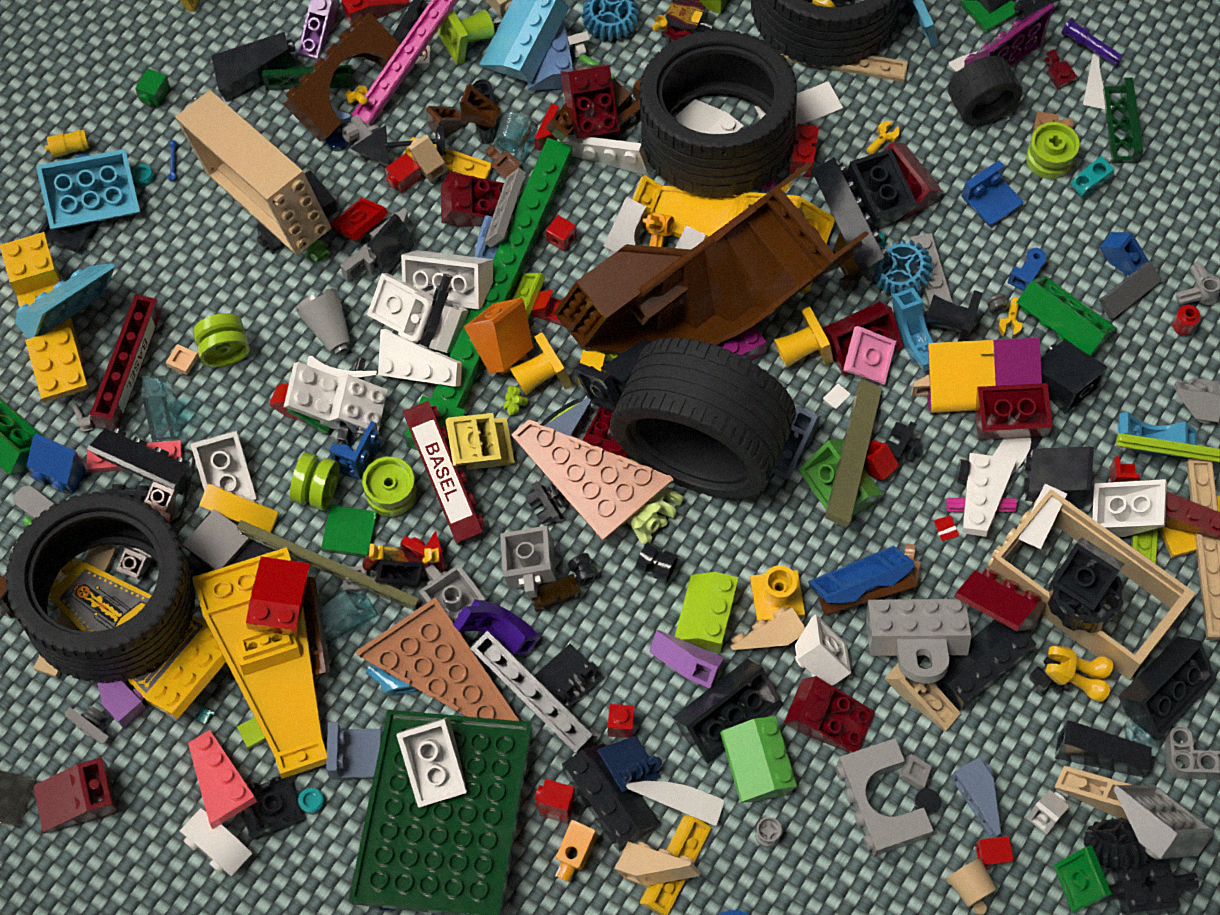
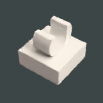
[567,31,590,58]

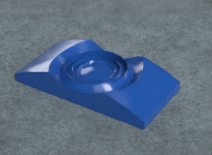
[808,546,915,603]

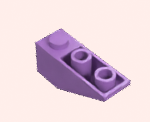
[297,0,340,59]
[649,630,724,688]
[97,678,146,729]

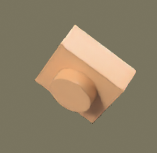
[166,344,199,375]

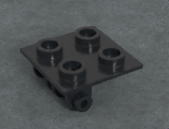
[534,643,603,709]

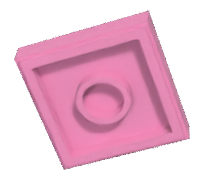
[843,326,896,385]

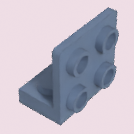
[326,722,381,779]

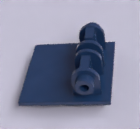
[597,735,662,792]

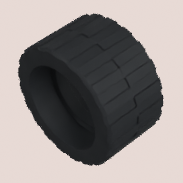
[948,56,1023,126]

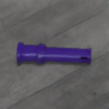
[1061,18,1124,67]

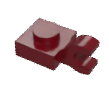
[1044,49,1078,90]

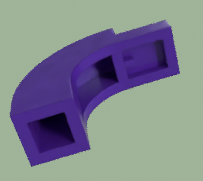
[453,599,540,656]

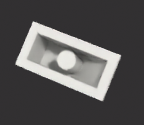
[1027,790,1069,835]

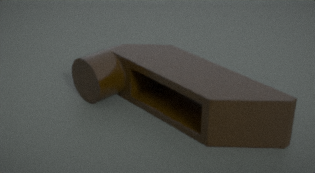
[833,232,860,291]

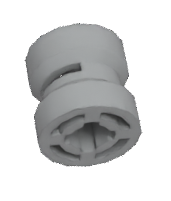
[755,817,782,848]

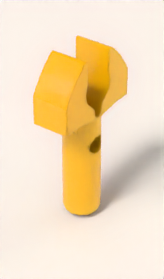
[345,86,368,105]
[866,121,899,155]
[998,297,1023,339]

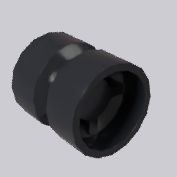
[635,542,679,583]

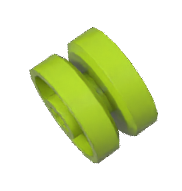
[1026,122,1080,180]
[192,313,250,367]
[290,452,340,511]
[362,456,417,517]

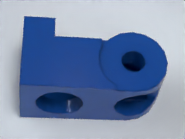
[1007,248,1046,292]

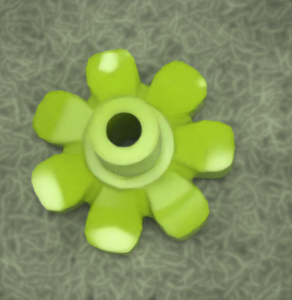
[503,386,528,415]

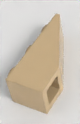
[729,606,805,650]
[615,842,701,886]

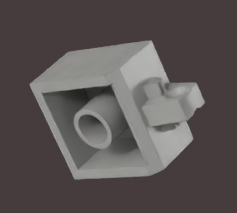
[500,526,556,599]
[418,564,486,624]

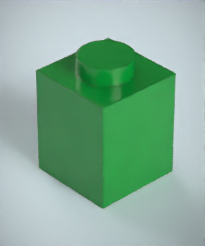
[135,68,171,107]

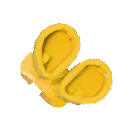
[1045,646,1113,702]

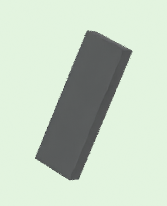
[1099,262,1162,319]

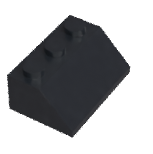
[847,148,917,230]

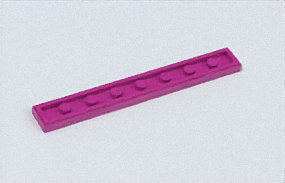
[351,0,459,126]

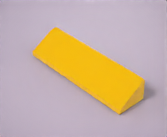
[640,815,712,915]

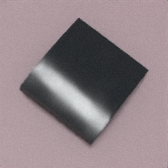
[367,213,414,274]

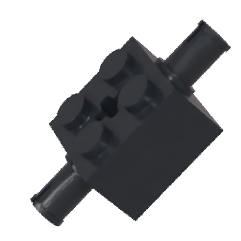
[1097,858,1199,915]

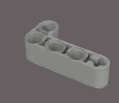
[1164,726,1220,780]

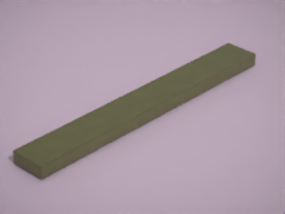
[825,378,882,528]
[237,520,419,610]

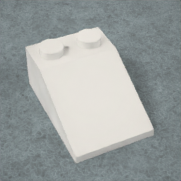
[674,99,744,134]
[191,430,257,512]
[1092,479,1167,537]
[396,717,467,807]

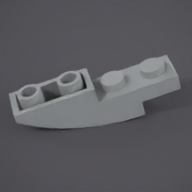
[340,208,409,282]

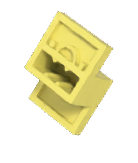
[446,413,515,470]

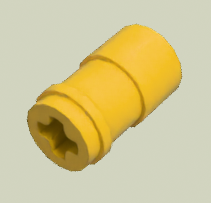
[45,129,90,158]

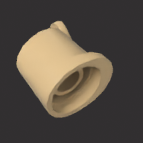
[945,858,997,915]

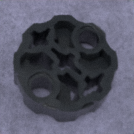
[1047,568,1124,633]

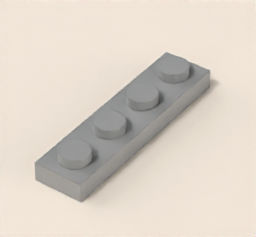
[484,168,526,247]
[909,233,953,308]

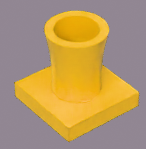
[773,306,834,368]
[510,332,573,396]
[750,565,805,622]

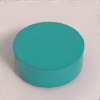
[131,164,154,187]
[298,788,324,814]

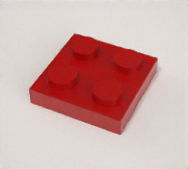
[330,197,389,241]

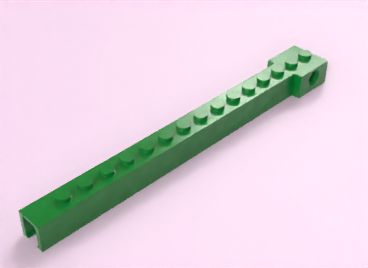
[404,138,573,451]

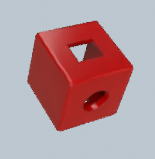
[546,215,577,251]

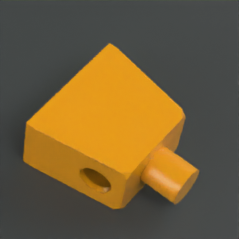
[555,820,599,882]

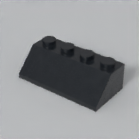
[87,427,194,495]
[933,620,1037,711]
[1118,636,1216,740]
[672,659,783,764]
[562,743,660,852]

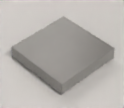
[182,509,251,570]

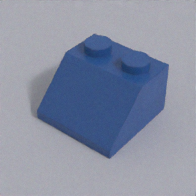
[27,433,87,494]

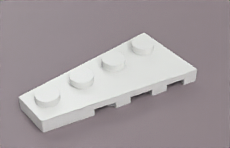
[557,134,651,176]
[378,329,462,387]
[962,453,1017,536]

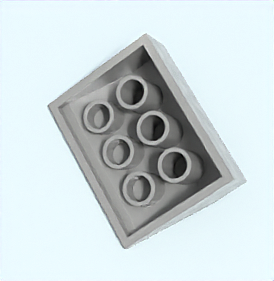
[1113,785,1215,859]

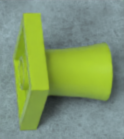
[438,9,494,65]

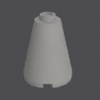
[296,288,351,355]

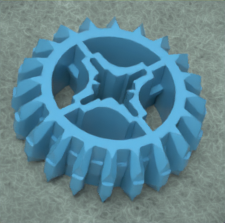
[582,0,639,42]
[874,239,934,296]

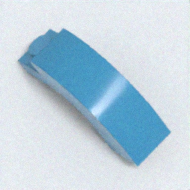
[892,287,934,371]
[1118,412,1197,456]

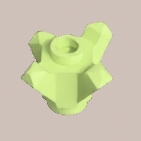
[627,502,668,544]

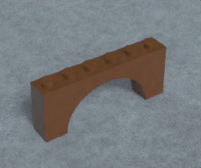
[283,12,400,142]

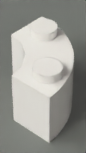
[180,808,252,876]

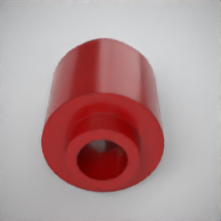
[1172,305,1201,336]

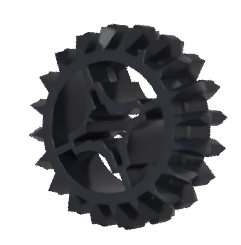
[1084,817,1151,870]

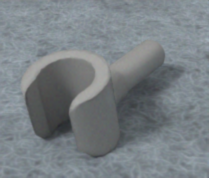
[72,404,93,432]

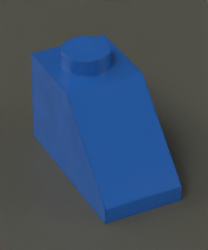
[1099,232,1149,276]

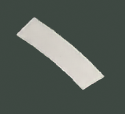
[754,81,843,126]

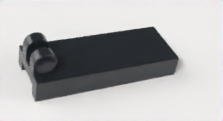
[392,0,429,44]

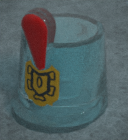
[494,111,538,162]

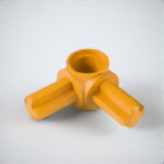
[643,212,675,247]

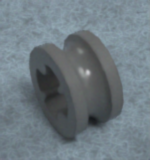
[986,294,1010,314]
[81,705,106,727]

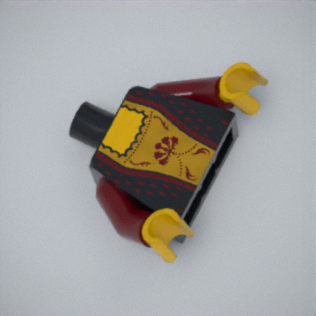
[652,0,715,42]
[362,544,439,585]

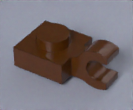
[485,145,523,180]

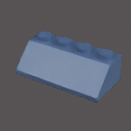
[527,20,573,91]

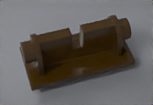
[531,574,581,612]

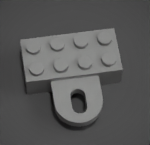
[866,599,971,683]

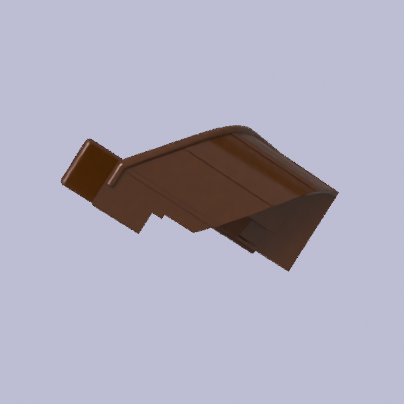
[554,162,869,354]

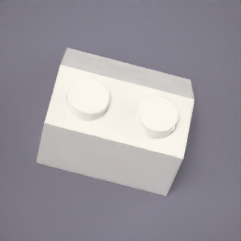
[795,614,851,686]

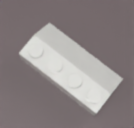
[401,250,493,309]

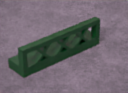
[262,65,352,91]
[1103,77,1143,164]

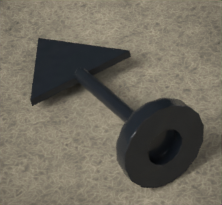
[350,125,446,166]

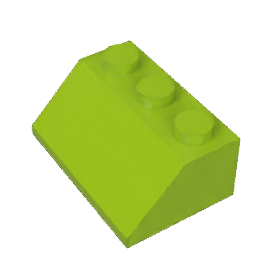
[675,572,739,654]

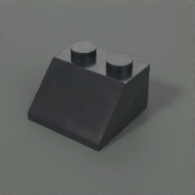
[1051,537,1124,611]

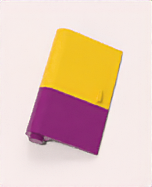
[927,337,1042,413]

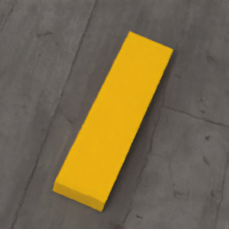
[404,137,492,179]

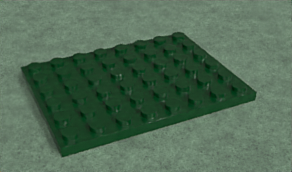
[348,709,533,915]

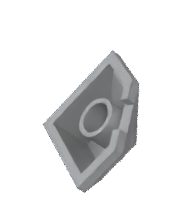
[1174,378,1220,424]

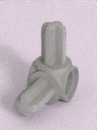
[1176,262,1220,305]

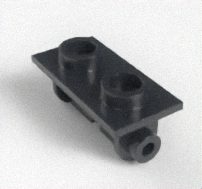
[1014,0,1058,21]

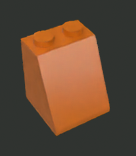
[464,297,533,374]

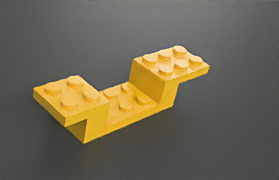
[0,232,89,403]

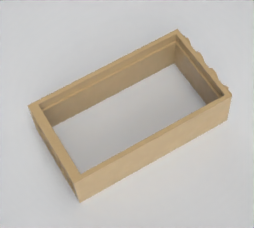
[175,90,331,256]
[987,489,1196,680]

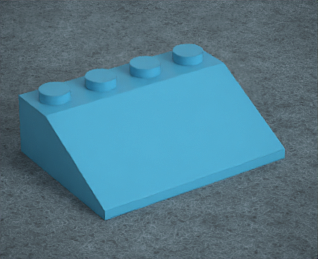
[479,0,570,83]
[36,149,140,230]
[14,263,116,339]

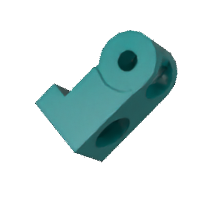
[1070,156,1115,198]

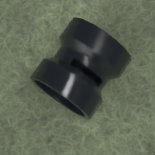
[568,553,599,586]

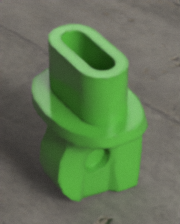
[306,240,330,263]

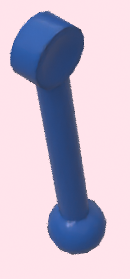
[167,140,178,182]

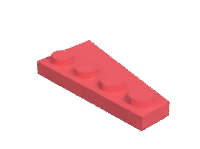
[188,730,257,829]

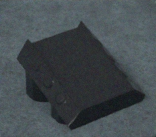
[241,776,303,839]

